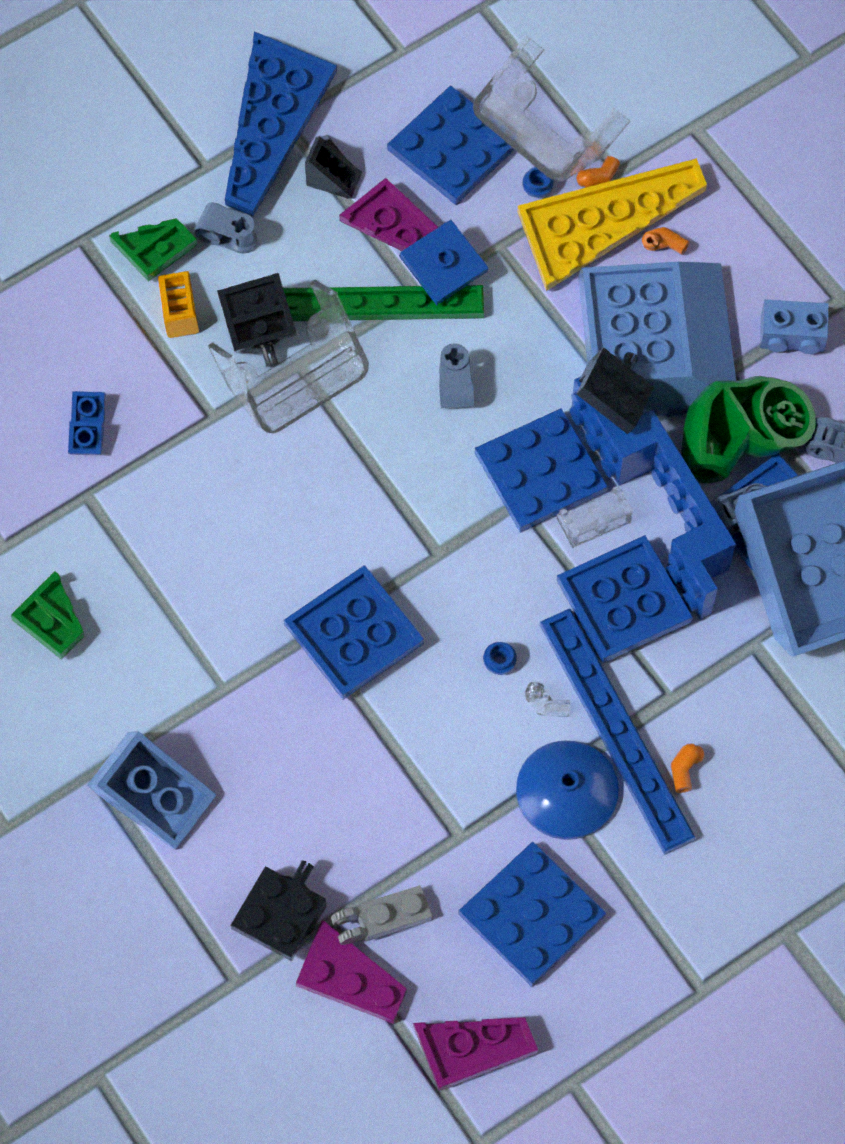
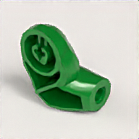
[681,376,816,484]

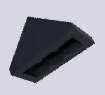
[305,135,363,199]

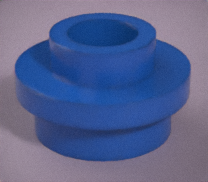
[522,167,554,198]
[483,642,517,675]

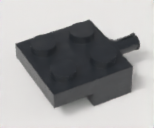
[217,273,297,367]
[576,347,654,434]
[230,860,327,961]

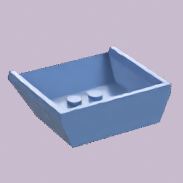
[578,261,736,416]
[734,460,845,656]

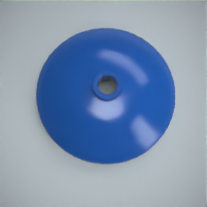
[516,740,619,840]

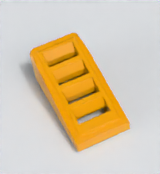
[158,271,199,338]

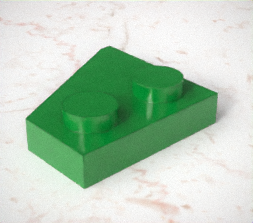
[109,218,197,282]
[11,571,84,660]

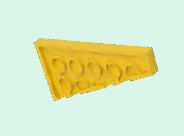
[517,158,707,291]

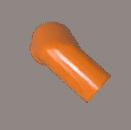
[576,156,620,188]
[642,227,690,255]
[671,743,704,793]

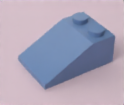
[87,731,216,849]

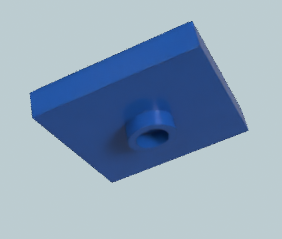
[399,219,489,305]

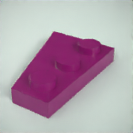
[413,1017,538,1091]

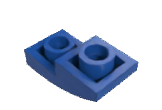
[68,391,106,455]

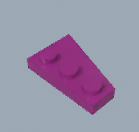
[339,178,438,251]
[296,920,407,1024]

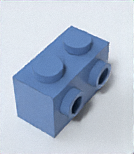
[760,299,829,354]

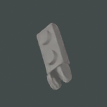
[331,885,433,945]

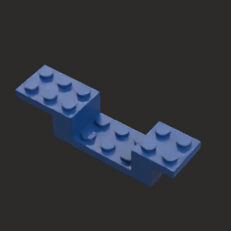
[569,376,736,620]

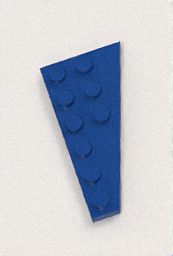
[225,31,337,217]

